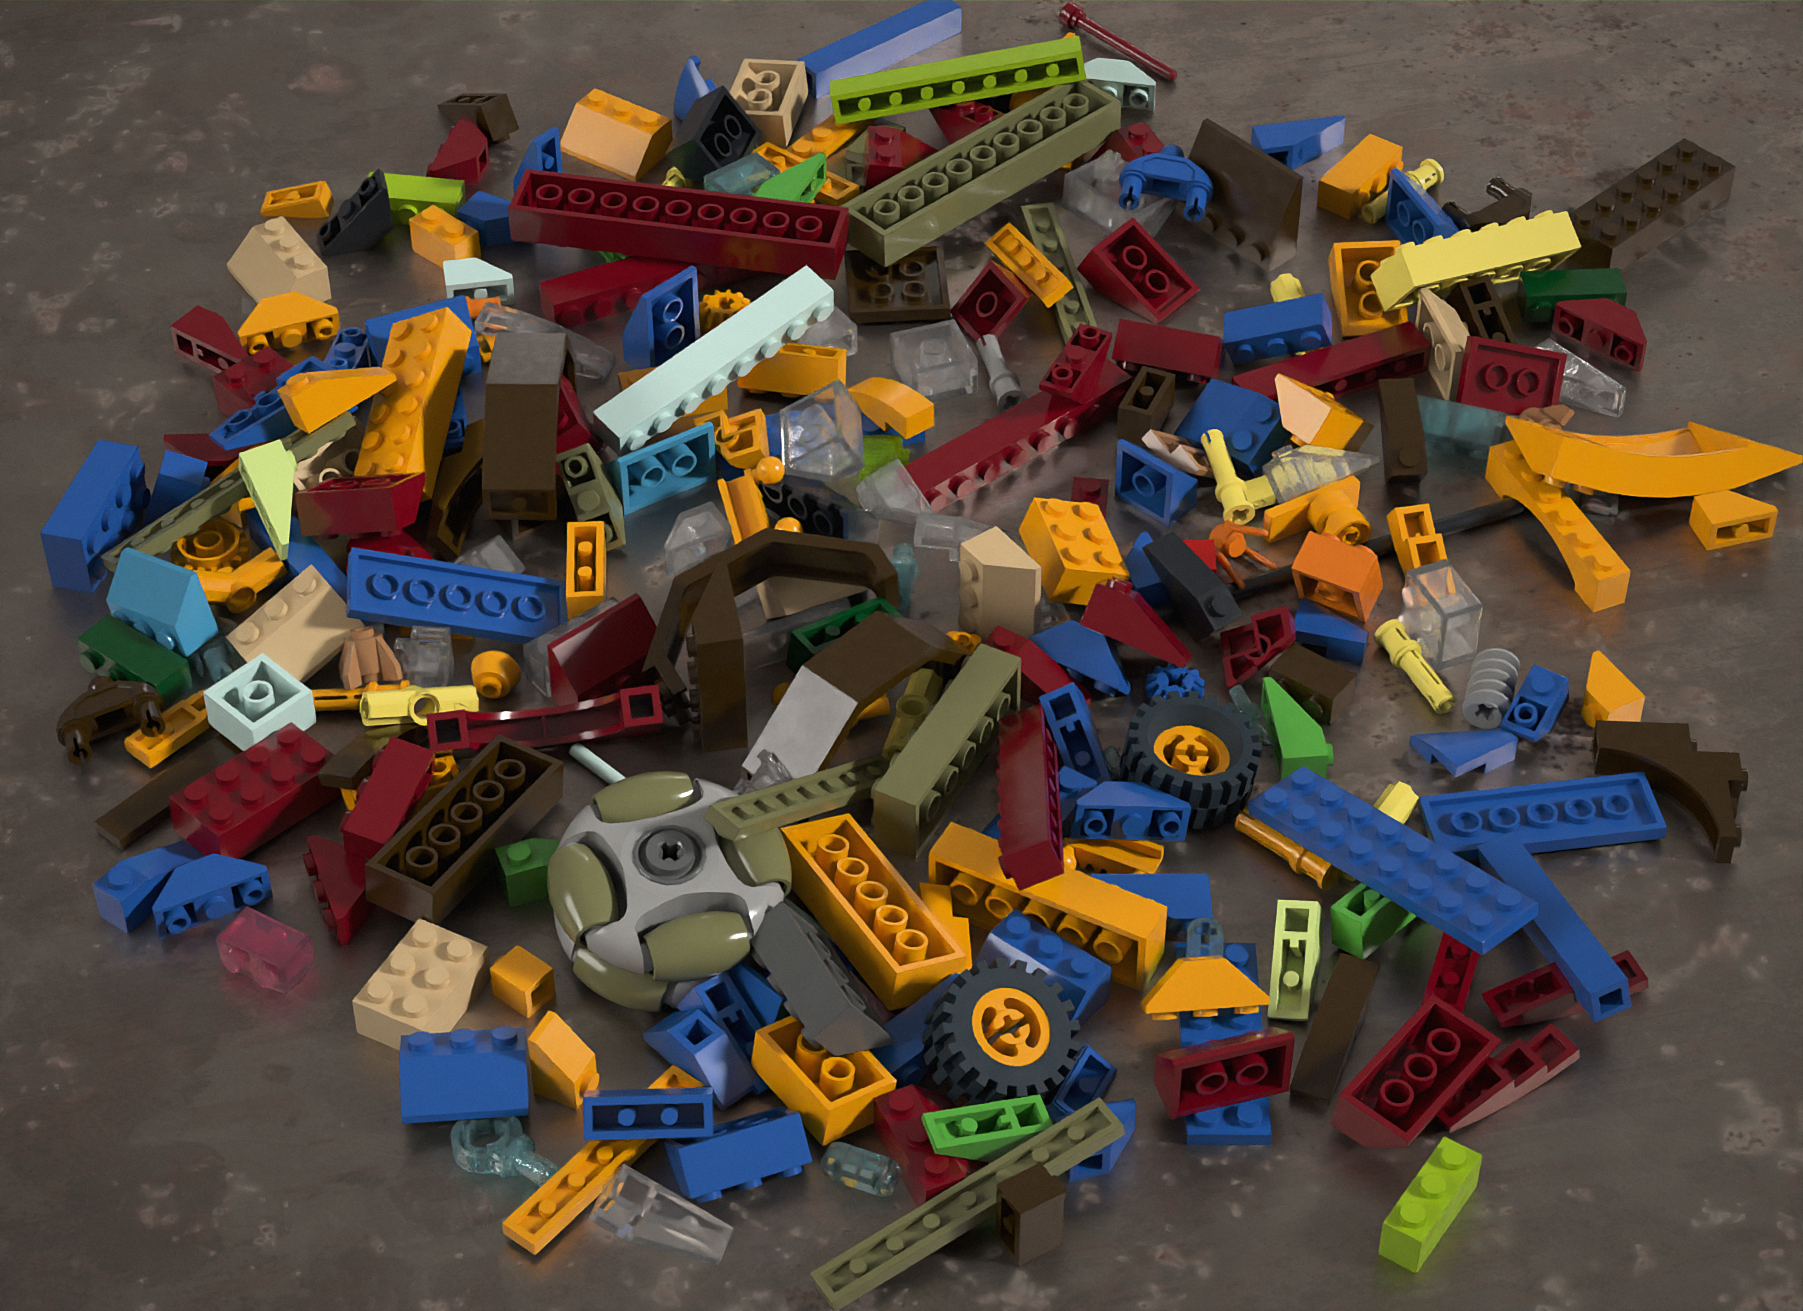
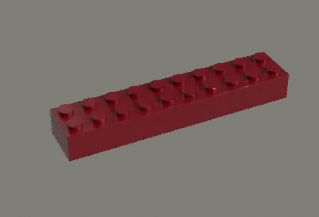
[508,169,849,280]

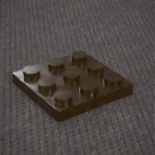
[844,246,950,323]

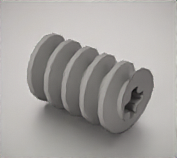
[1462,648,1520,729]

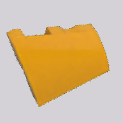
[693,408,769,470]

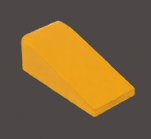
[260,180,334,218]

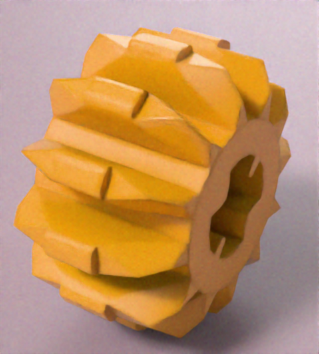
[699,289,751,334]

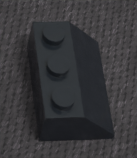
[665,85,762,190]

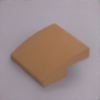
[1142,429,1215,479]

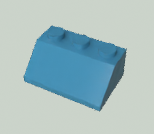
[604,421,716,516]
[106,547,220,657]

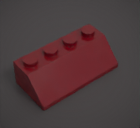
[1330,994,1501,1148]

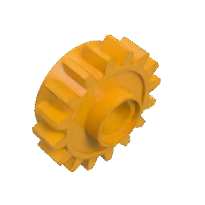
[170,519,251,572]

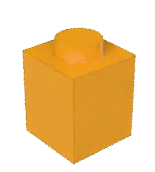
[489,945,556,1018]

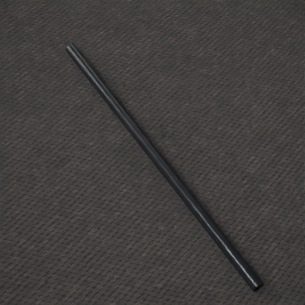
[1110,498,1524,638]

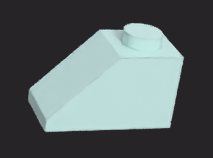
[443,257,515,306]

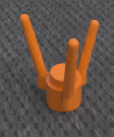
[1209,519,1279,590]

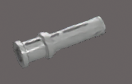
[977,334,1027,413]

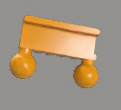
[717,456,803,544]
[1063,837,1164,874]

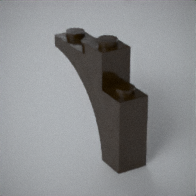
[426,418,484,561]
[1591,720,1748,864]

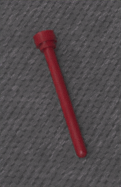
[1059,2,1177,81]

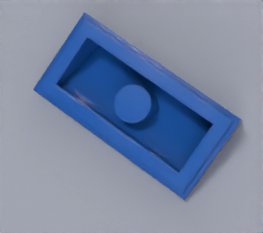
[1043,1044,1118,1120]

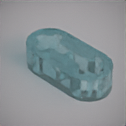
[1186,917,1224,958]
[820,1142,902,1197]

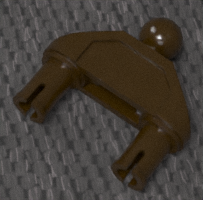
[1442,176,1532,233]
[56,675,166,765]

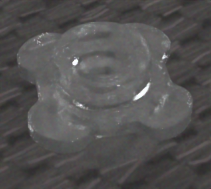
[1093,150,1124,183]

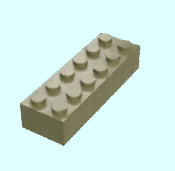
[871,643,1021,859]

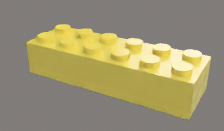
[1370,210,1581,312]

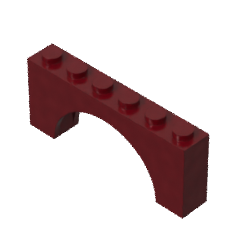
[426,685,663,760]

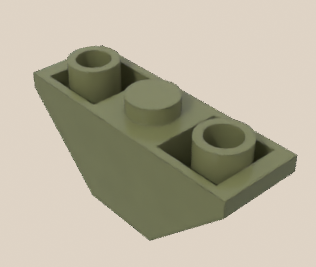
[556,443,626,551]

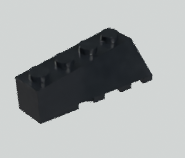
[758,454,879,544]

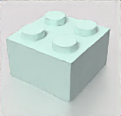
[203,653,317,751]

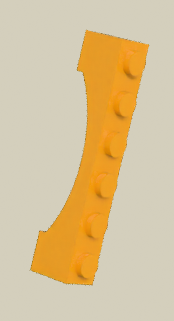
[1485,439,1631,612]

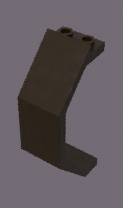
[482,333,577,520]
[641,528,901,727]
[742,610,974,826]

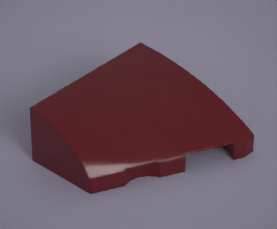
[1220,605,1296,691]

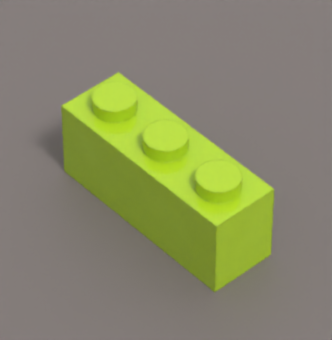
[368,172,467,225]
[1378,1136,1482,1274]

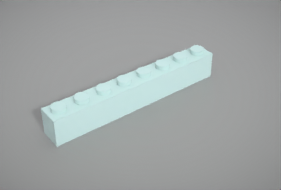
[593,265,834,457]

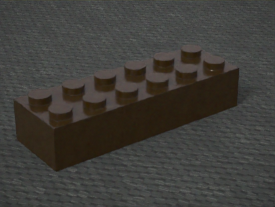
[1568,138,1736,271]
[365,734,564,925]

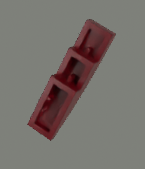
[1482,950,1649,1027]
[1435,1023,1580,1133]

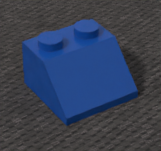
[1115,439,1198,527]

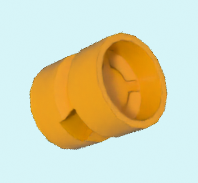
[1307,489,1372,546]

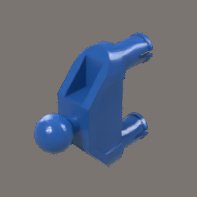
[1118,144,1213,222]

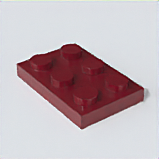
[1455,336,1567,416]

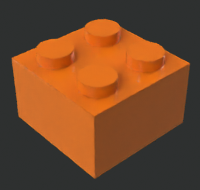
[1291,531,1383,623]

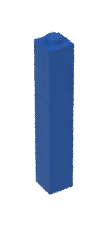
[797,0,962,99]
[246,507,386,642]
[1477,831,1631,1023]

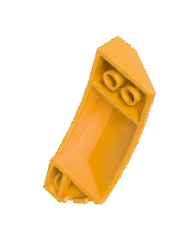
[1505,416,1803,498]

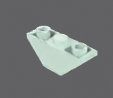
[1084,58,1156,111]

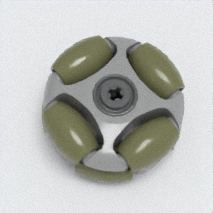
[547,771,792,1013]

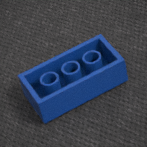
[40,439,151,594]

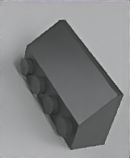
[749,901,894,1056]

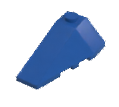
[209,355,358,451]

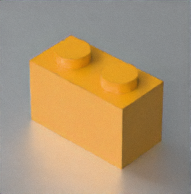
[409,205,481,269]

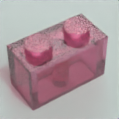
[216,906,315,995]

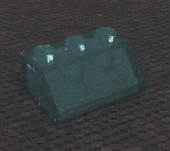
[1417,395,1508,461]

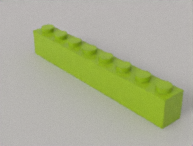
[830,36,1087,125]

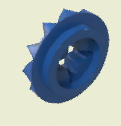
[1145,662,1205,701]

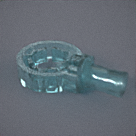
[890,543,920,618]
[180,617,240,685]
[450,1116,559,1187]

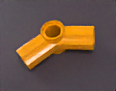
[192,547,288,614]

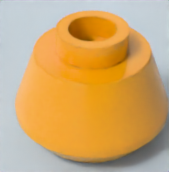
[471,650,521,699]

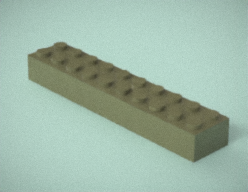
[840,80,1121,267]

